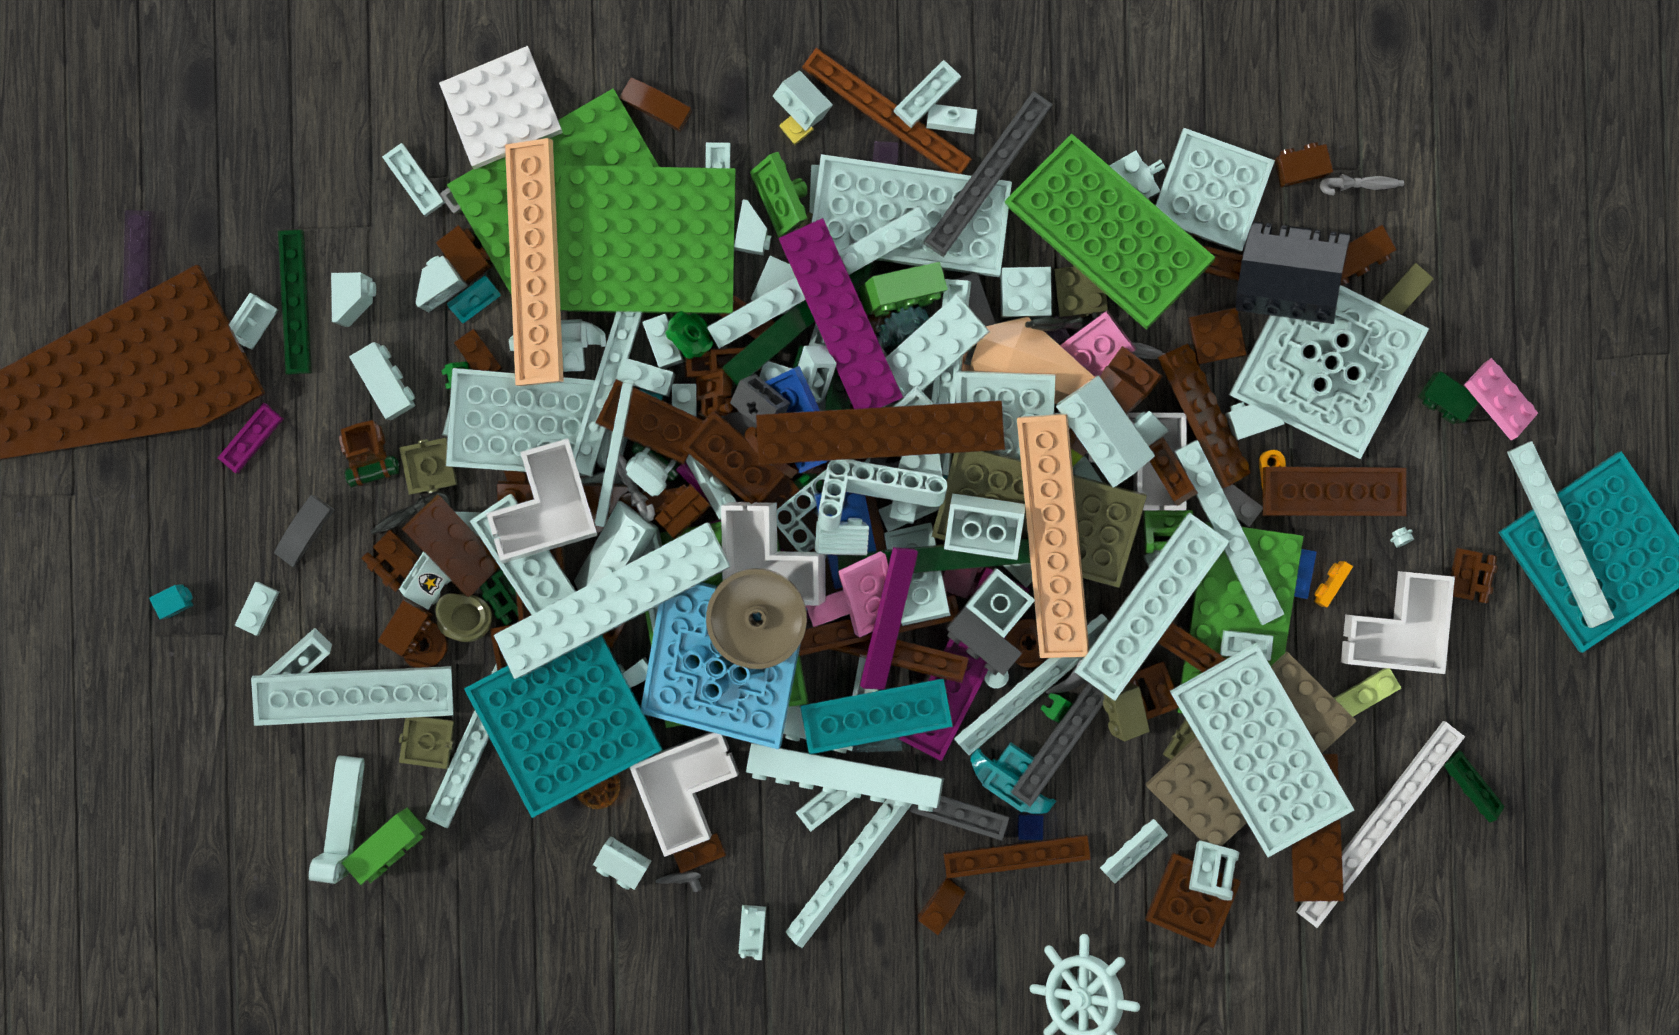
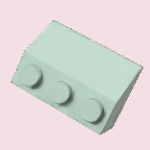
[944,493,1025,560]

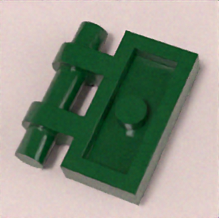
[479,570,519,626]

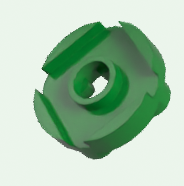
[665,311,713,359]

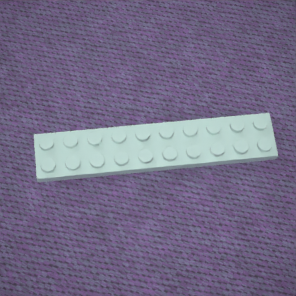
[494,523,731,679]

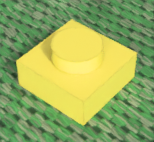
[779,116,813,145]

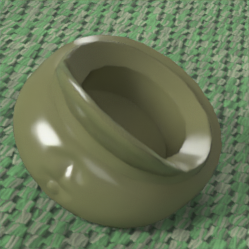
[436,594,492,642]

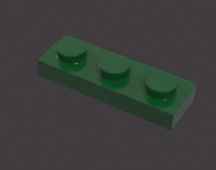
[1444,750,1505,823]

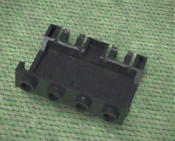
[1236,221,1351,324]

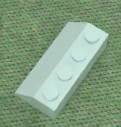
[1056,375,1155,488]
[574,501,658,590]

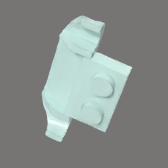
[509,319,606,372]

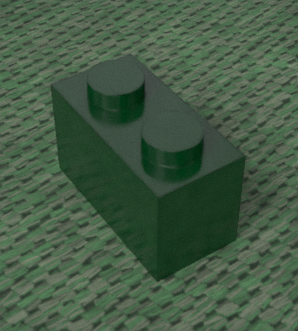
[1418,371,1478,424]

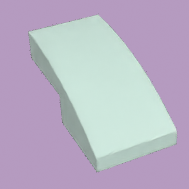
[1133,411,1169,445]

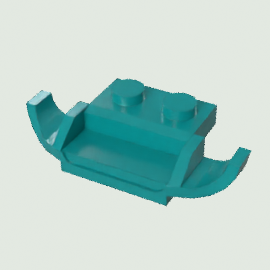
[970,742,1056,814]

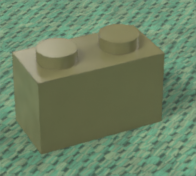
[1103,682,1150,742]

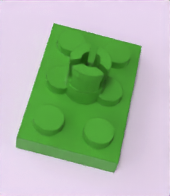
[750,152,808,237]

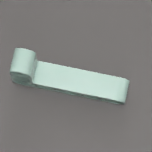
[777,458,871,559]
[818,460,947,531]
[309,755,365,884]

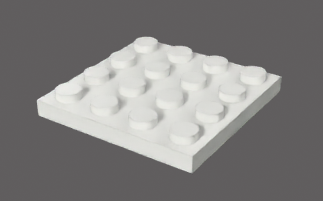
[439,46,563,170]

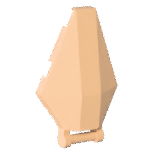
[961,316,1095,404]

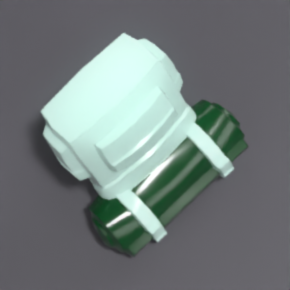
[619,443,680,497]

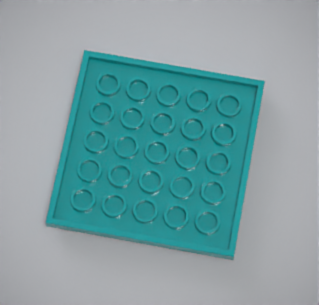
[1498,451,1679,653]
[464,635,662,818]

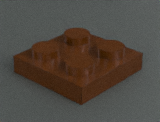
[1188,308,1246,365]

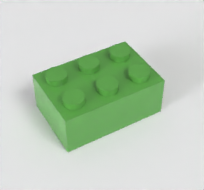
[858,262,948,318]
[342,808,426,885]

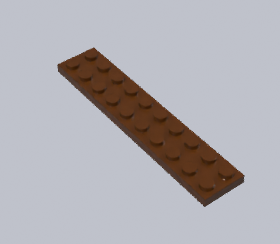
[756,401,1005,465]

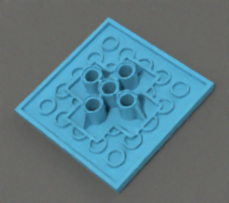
[641,582,807,750]

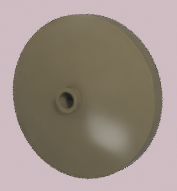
[706,568,807,669]

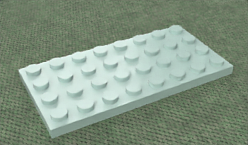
[812,154,1012,277]
[1170,643,1354,857]

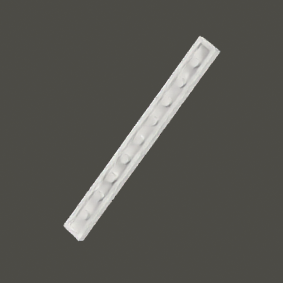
[1296,721,1465,928]

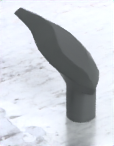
[656,871,702,892]

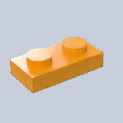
[1314,561,1353,607]

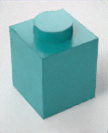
[149,584,194,619]

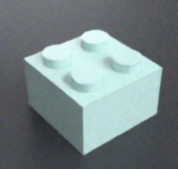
[1000,267,1052,319]
[965,568,1035,638]

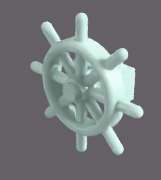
[1030,934,1140,1035]

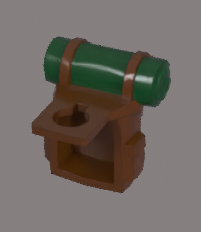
[339,420,400,488]

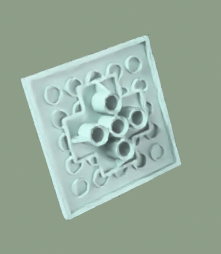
[1229,285,1429,459]

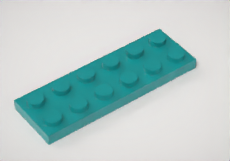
[800,679,953,754]

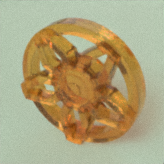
[577,774,621,809]

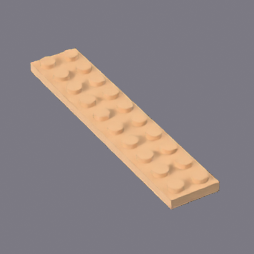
[505,138,564,386]
[1017,414,1089,658]

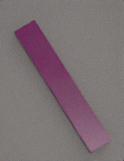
[860,547,918,690]

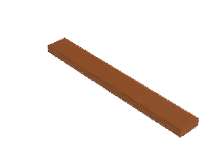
[802,48,972,174]

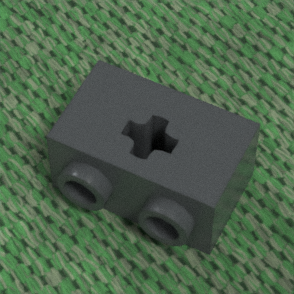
[730,374,790,424]

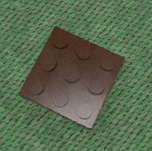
[1145,852,1241,949]

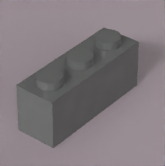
[946,606,1022,676]

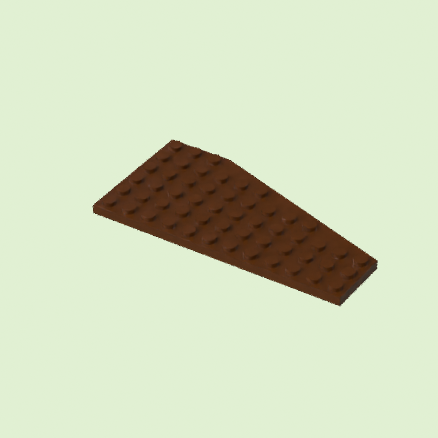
[0,264,265,460]

